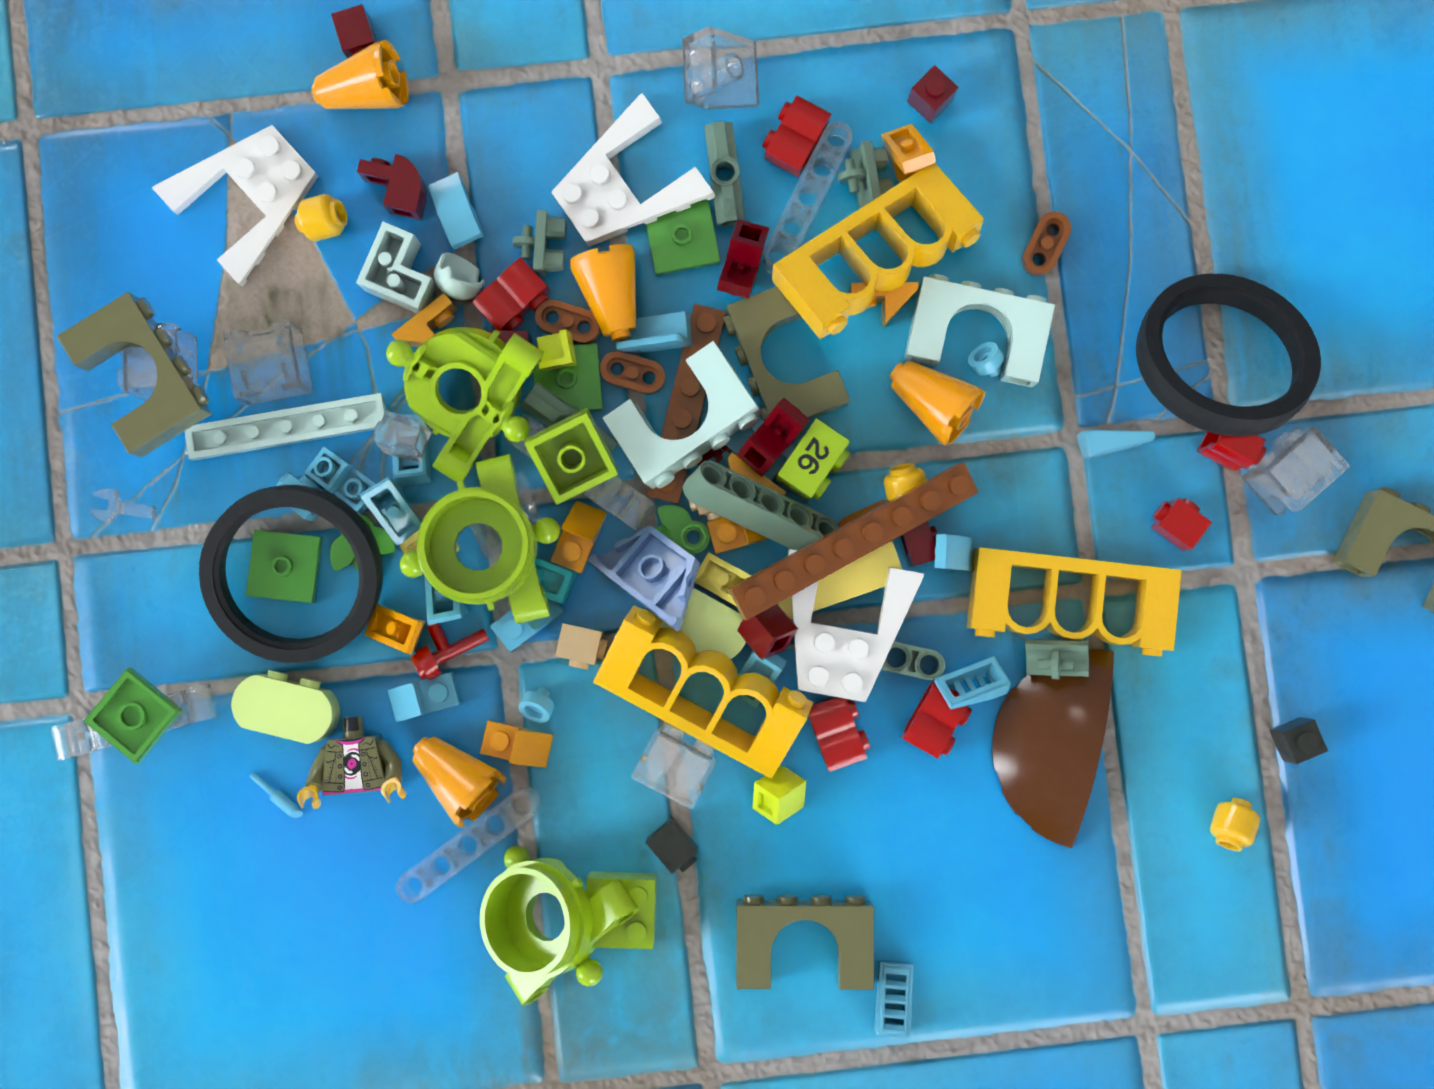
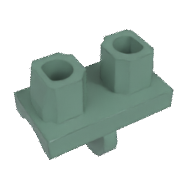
[837,141,893,209]
[512,210,567,277]
[1025,639,1089,680]

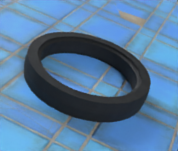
[1136,273,1321,437]
[199,485,383,663]

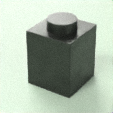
[1269,717,1328,764]
[645,817,698,874]

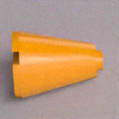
[311,40,409,109]
[569,244,636,341]
[889,360,986,446]
[412,736,506,828]

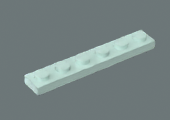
[185,393,389,461]

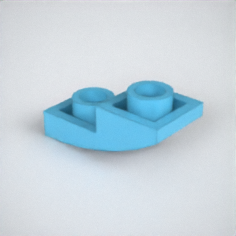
[428,172,484,250]
[304,446,376,515]
[934,534,974,572]

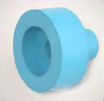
[968,342,1004,377]
[518,687,554,723]

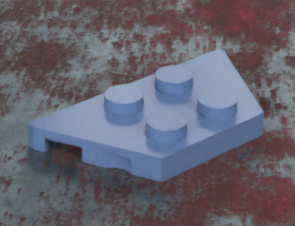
[587,525,700,632]

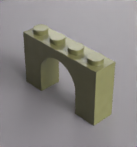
[722,286,850,421]
[56,292,212,457]
[1332,487,1434,613]
[736,894,874,990]

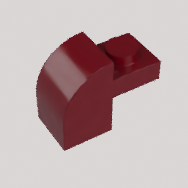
[357,154,427,221]
[717,219,770,299]
[736,397,810,477]

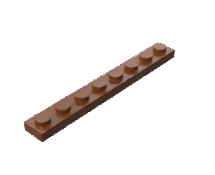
[728,463,979,620]

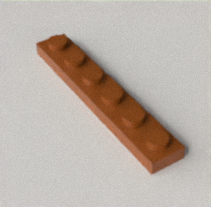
[646,304,726,505]

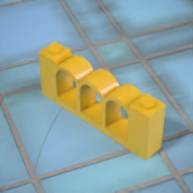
[772,163,984,340]
[966,547,1182,657]
[593,605,813,779]

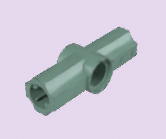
[704,121,745,227]
[520,382,618,453]

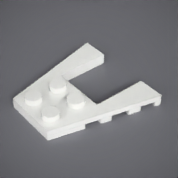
[551,93,715,247]
[152,125,319,287]
[788,549,924,702]

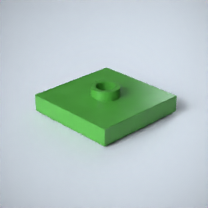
[646,198,720,276]
[533,343,604,412]
[246,530,323,603]
[83,667,183,764]

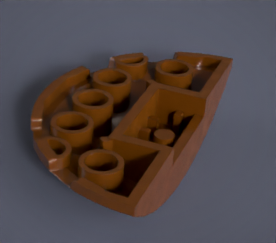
[991,649,1114,848]

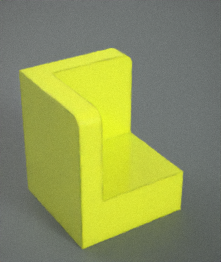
[537,329,577,371]
[752,766,806,825]

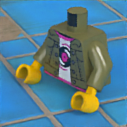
[297,716,407,809]

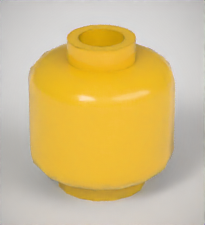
[295,194,348,241]
[883,463,927,501]
[1210,798,1261,851]

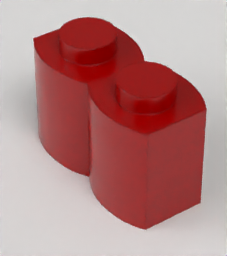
[762,95,831,178]
[472,257,550,331]
[1197,431,1266,472]
[900,680,972,759]
[808,696,870,772]

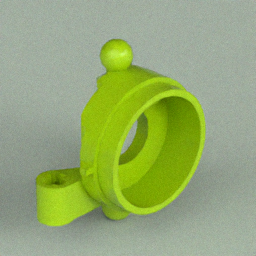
[386,327,544,482]
[399,454,560,624]
[480,845,639,1006]

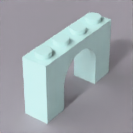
[903,274,1055,388]
[603,341,763,489]

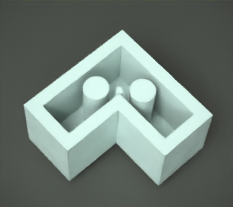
[356,222,438,313]

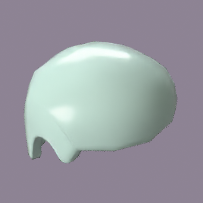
[434,252,485,300]

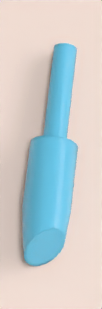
[250,772,303,818]

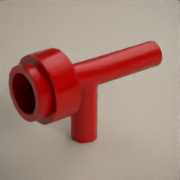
[410,623,489,680]

